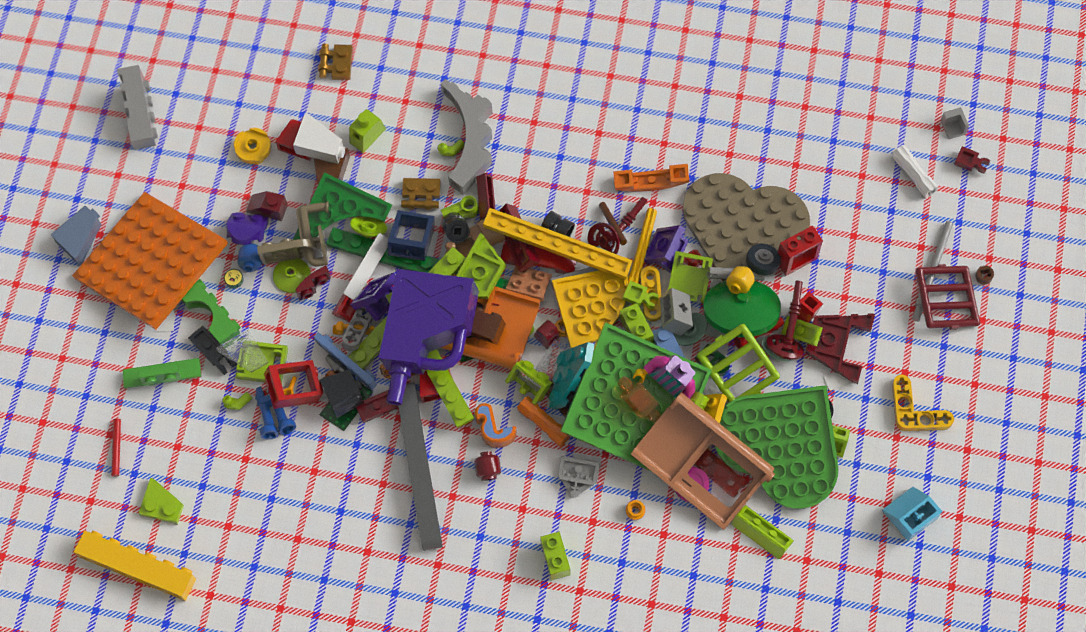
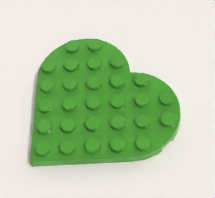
[715,385,839,509]

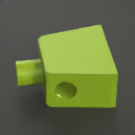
[349,109,386,153]

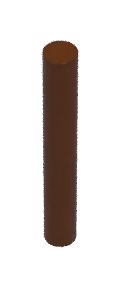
[599,202,627,245]

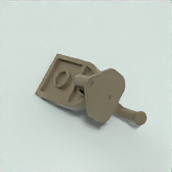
[257,202,329,266]

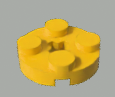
[234,128,272,165]

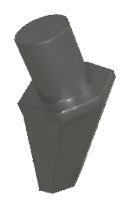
[325,354,347,373]

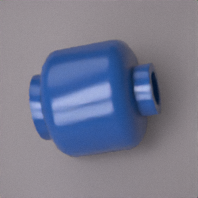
[237,243,262,272]

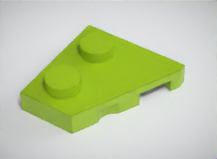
[139,478,184,524]

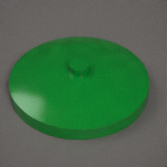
[703,281,781,337]

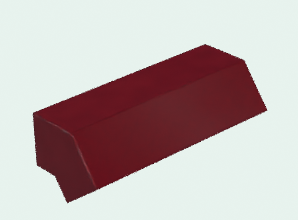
[476,173,496,221]

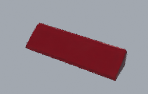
[499,203,540,272]

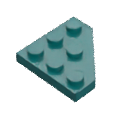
[549,342,595,410]

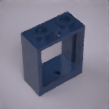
[387,210,435,261]

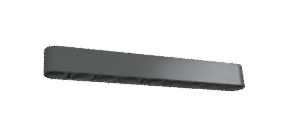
[398,382,443,551]

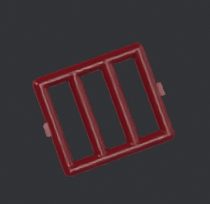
[915,264,980,330]

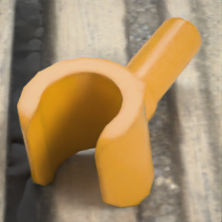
[283,376,297,395]

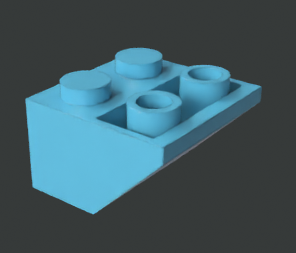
[882,487,943,541]

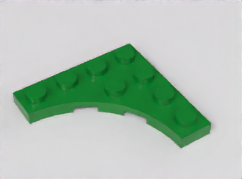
[293,172,392,240]

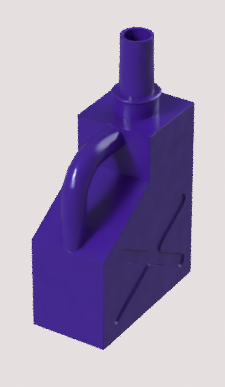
[379,269,479,405]

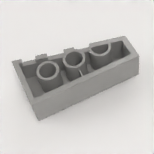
[117,65,158,150]

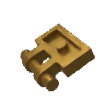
[318,43,353,80]
[401,178,441,210]

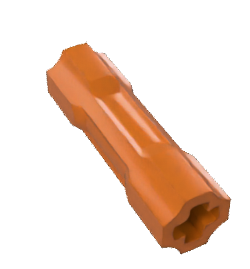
[517,396,571,447]

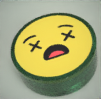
[224,269,244,289]

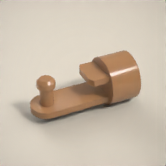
[445,218,505,258]

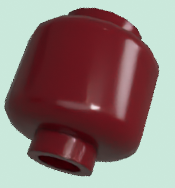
[474,451,501,481]

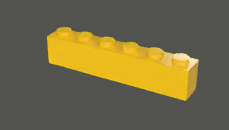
[74,530,196,601]

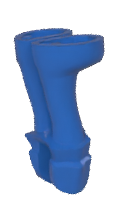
[255,386,296,440]

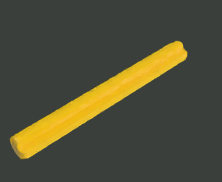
[626,208,657,289]

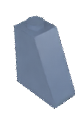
[51,206,101,266]

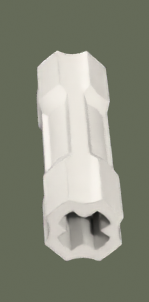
[891,145,938,198]

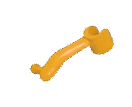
[332,321,374,335]

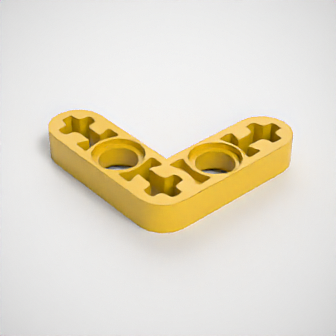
[892,375,954,431]

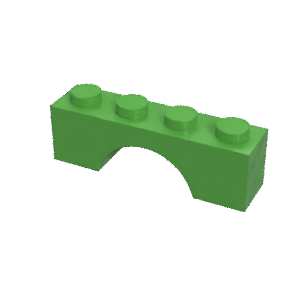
[181,279,241,348]

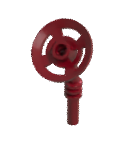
[587,197,648,254]
[766,280,804,360]

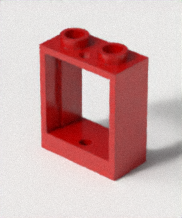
[778,225,823,276]
[264,360,323,409]

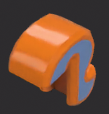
[475,403,517,448]

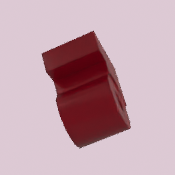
[534,320,559,349]

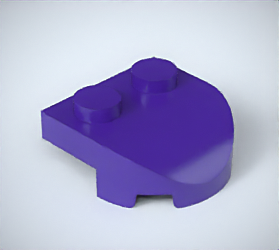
[227,212,269,245]

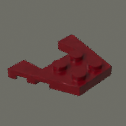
[805,313,875,385]

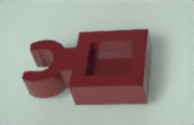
[954,146,990,174]

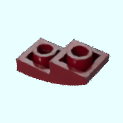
[296,265,331,300]

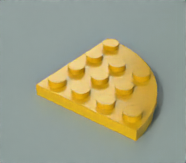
[552,270,628,349]

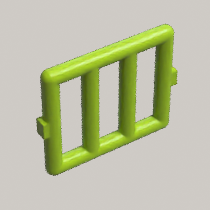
[697,324,780,403]

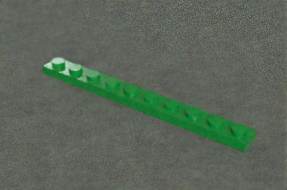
[326,227,509,289]

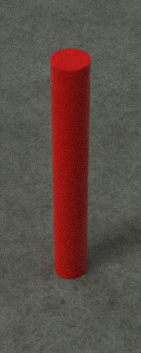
[111,419,121,477]

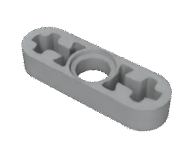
[342,307,373,351]

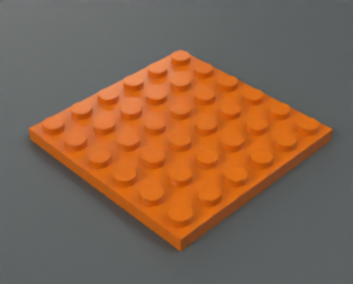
[72,192,228,330]

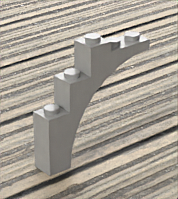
[441,79,493,195]

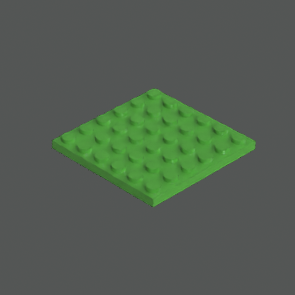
[560,323,712,472]

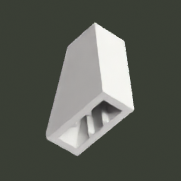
[293,113,345,164]

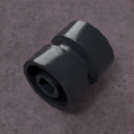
[541,211,575,237]
[441,212,470,243]

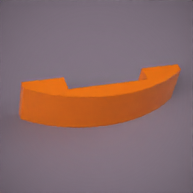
[613,164,690,192]

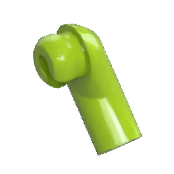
[437,139,465,156]
[222,392,253,410]

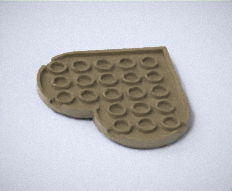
[683,173,810,282]

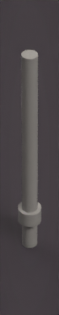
[912,221,953,322]

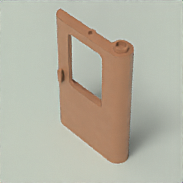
[631,392,775,530]

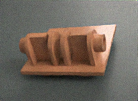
[506,266,552,303]

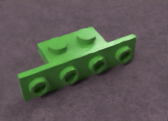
[123,358,202,389]

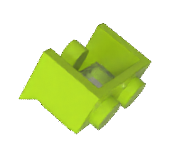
[505,360,552,405]

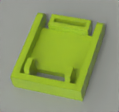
[668,251,713,304]
[235,340,288,384]

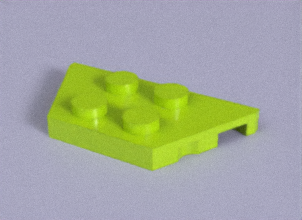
[456,233,506,299]

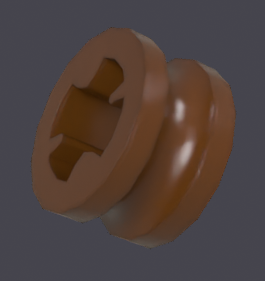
[975,266,994,285]

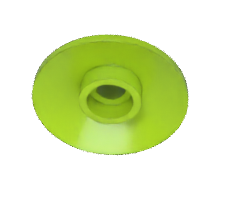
[350,216,388,238]
[273,259,311,293]

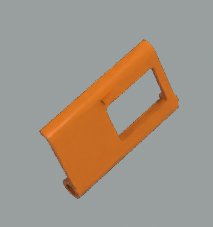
[441,274,540,370]

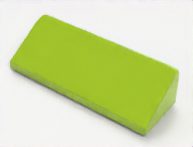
[731,505,794,559]

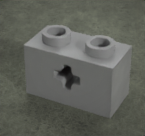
[660,288,693,336]

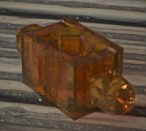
[618,377,661,423]

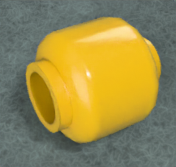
[726,266,755,294]

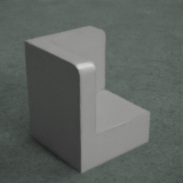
[941,107,969,139]

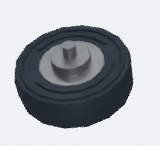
[746,243,781,276]

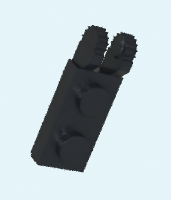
[188,326,237,375]

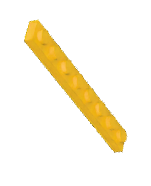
[483,208,633,280]

